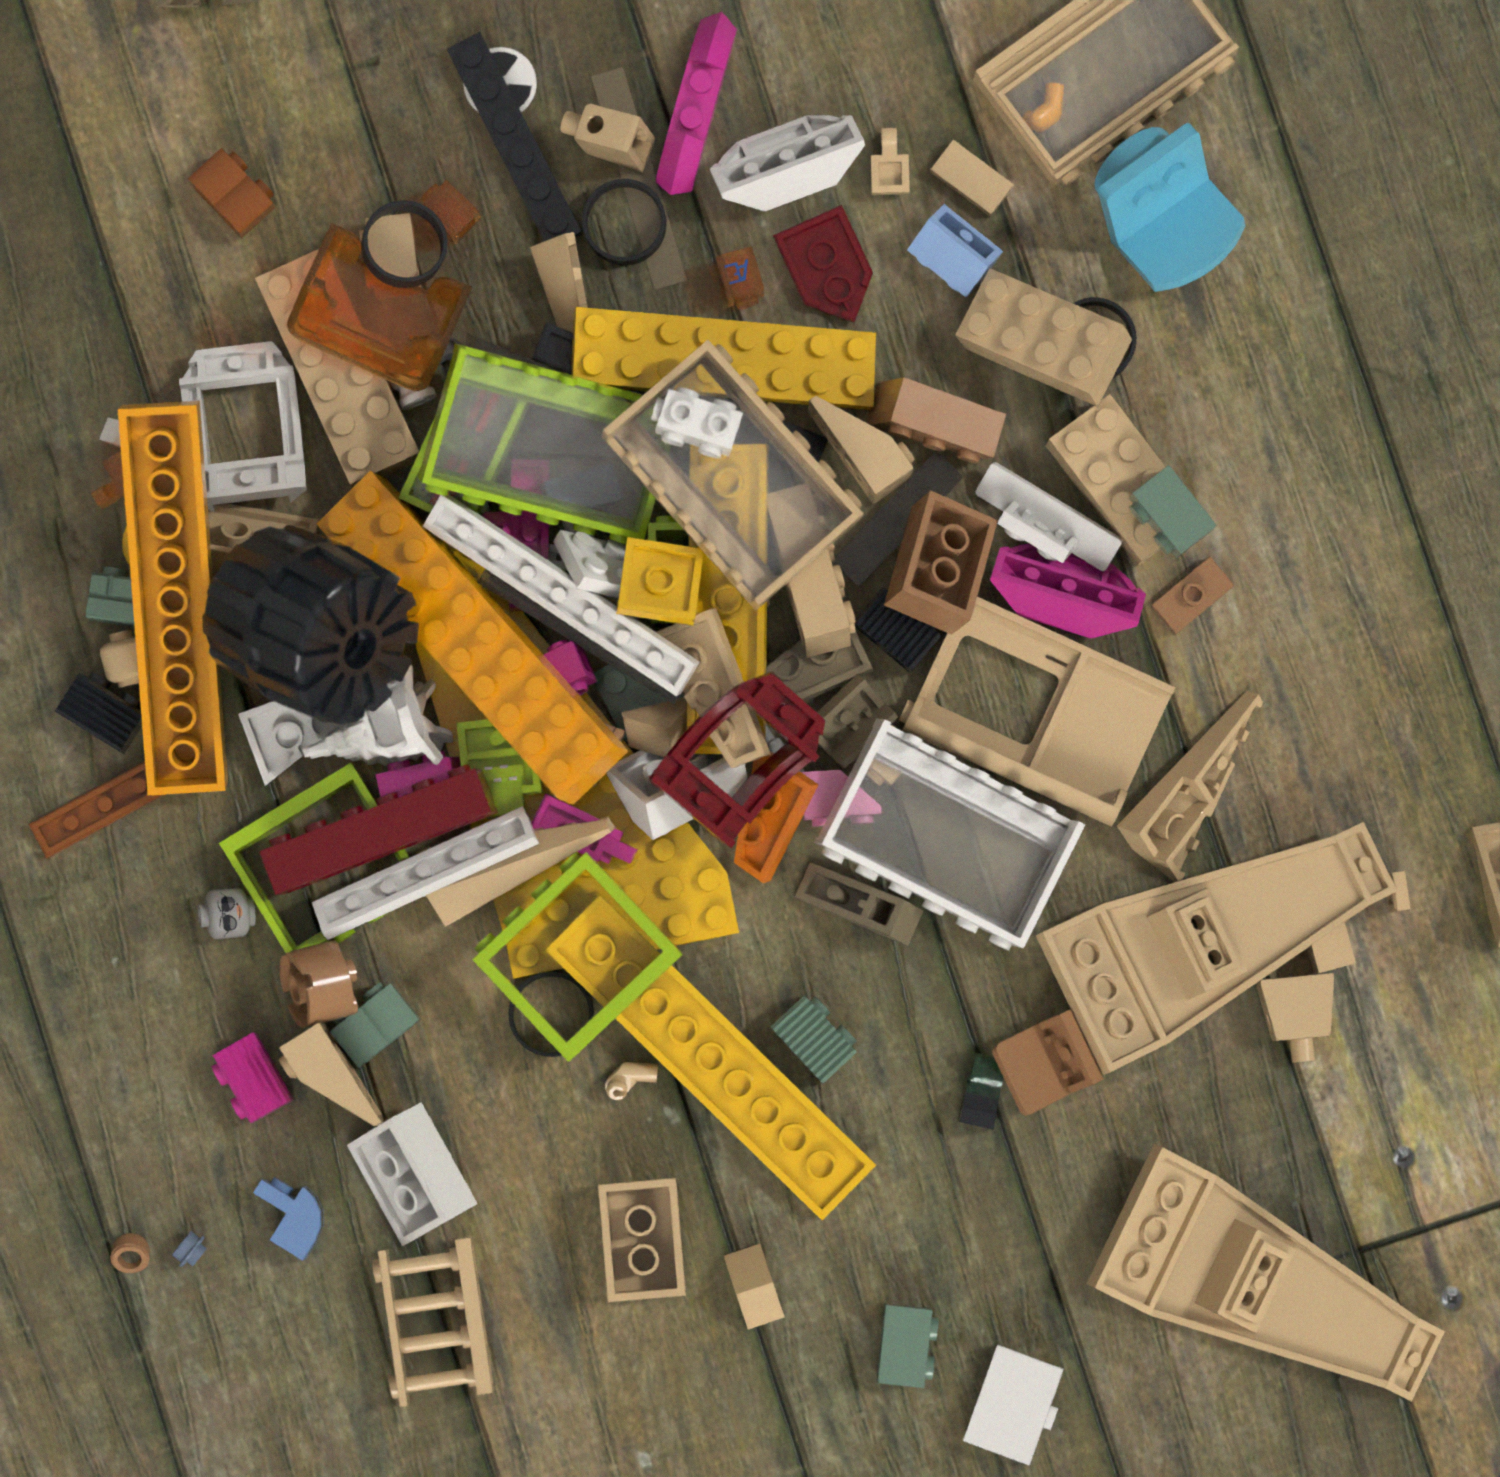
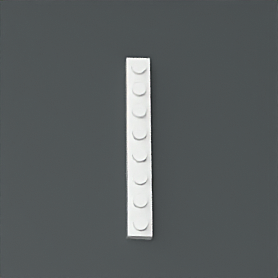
[422,494,700,696]

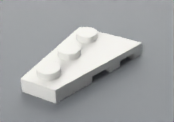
[238,701,340,786]

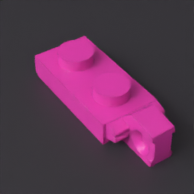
[531,794,638,864]

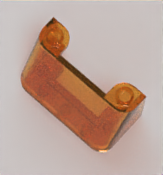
[287,223,472,391]

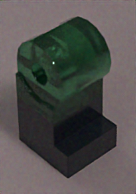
[957,1053,1003,1130]

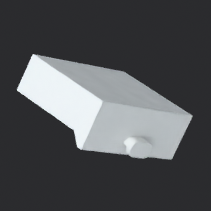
[963,1344,1064,1465]

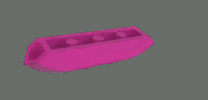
[655,12,737,195]

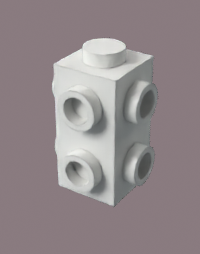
[651,387,743,459]

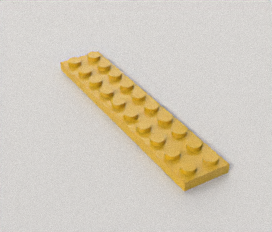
[546,894,876,1220]

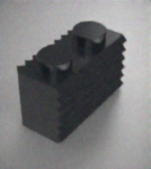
[854,587,941,673]
[55,672,142,754]

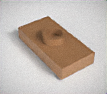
[1151,557,1235,635]

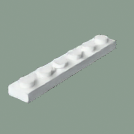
[312,806,539,940]

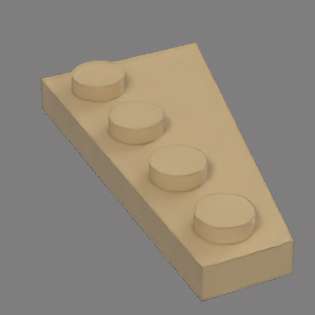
[656,608,771,768]

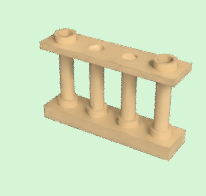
[372,1236,495,1407]

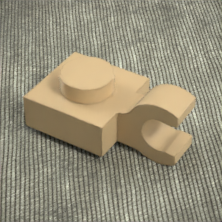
[870,128,910,195]

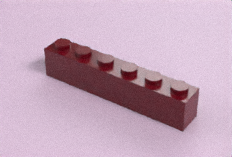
[259,764,498,895]

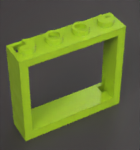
[219,763,410,953]
[472,852,683,1062]

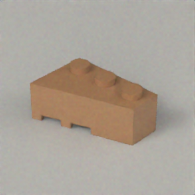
[866,377,1006,464]

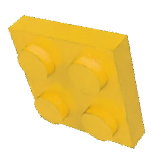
[616,537,704,626]

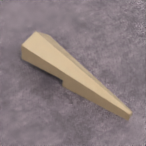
[530,232,608,434]
[1117,691,1263,882]
[417,817,615,927]

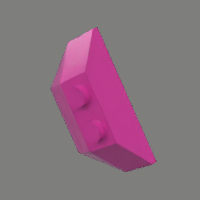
[990,543,1146,639]

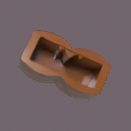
[188,148,275,239]

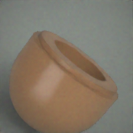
[110,1233,150,1273]

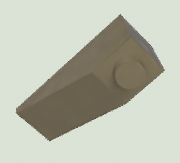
[795,862,923,946]

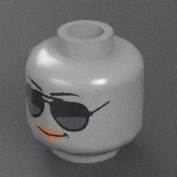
[198,887,256,939]

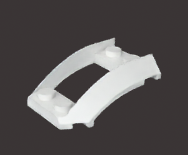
[179,341,307,512]

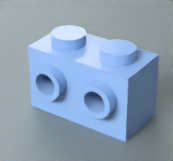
[907,204,1003,297]

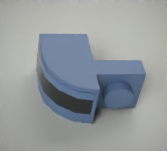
[253,1177,324,1261]

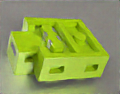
[456,719,543,819]

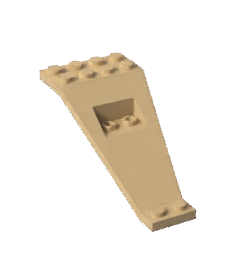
[1036,822,1397,1075]
[1086,1144,1445,1401]

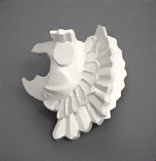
[302,665,453,766]

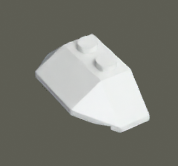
[710,115,865,211]

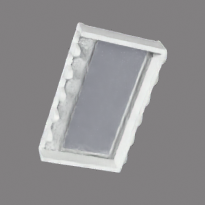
[814,719,1085,951]

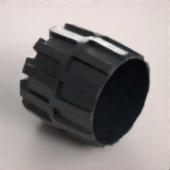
[202,525,419,725]

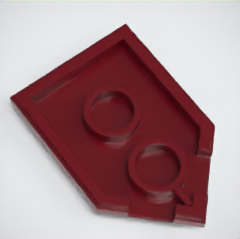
[773,205,873,323]

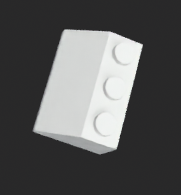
[607,750,748,840]
[347,1102,477,1246]

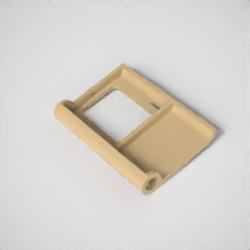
[899,597,1176,827]

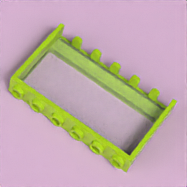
[417,343,672,544]

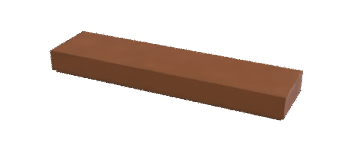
[28,761,166,859]

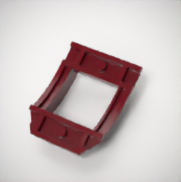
[648,672,825,848]

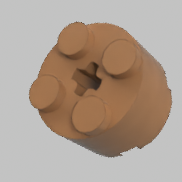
[279,940,358,1028]

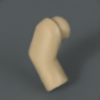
[605,1062,658,1101]

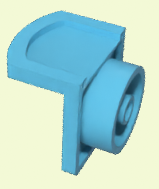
[1095,123,1245,292]

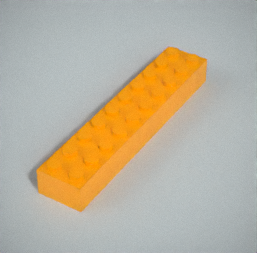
[118,401,228,796]
[317,470,629,805]

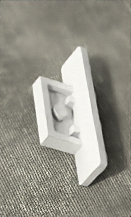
[975,462,1123,571]

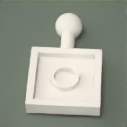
[553,520,625,598]

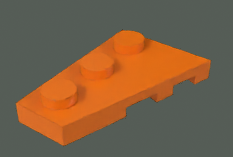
[734,751,819,883]

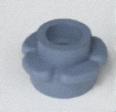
[172,1231,207,1267]

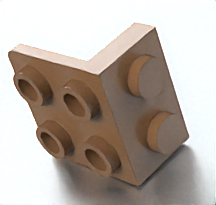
[992,1009,1104,1116]

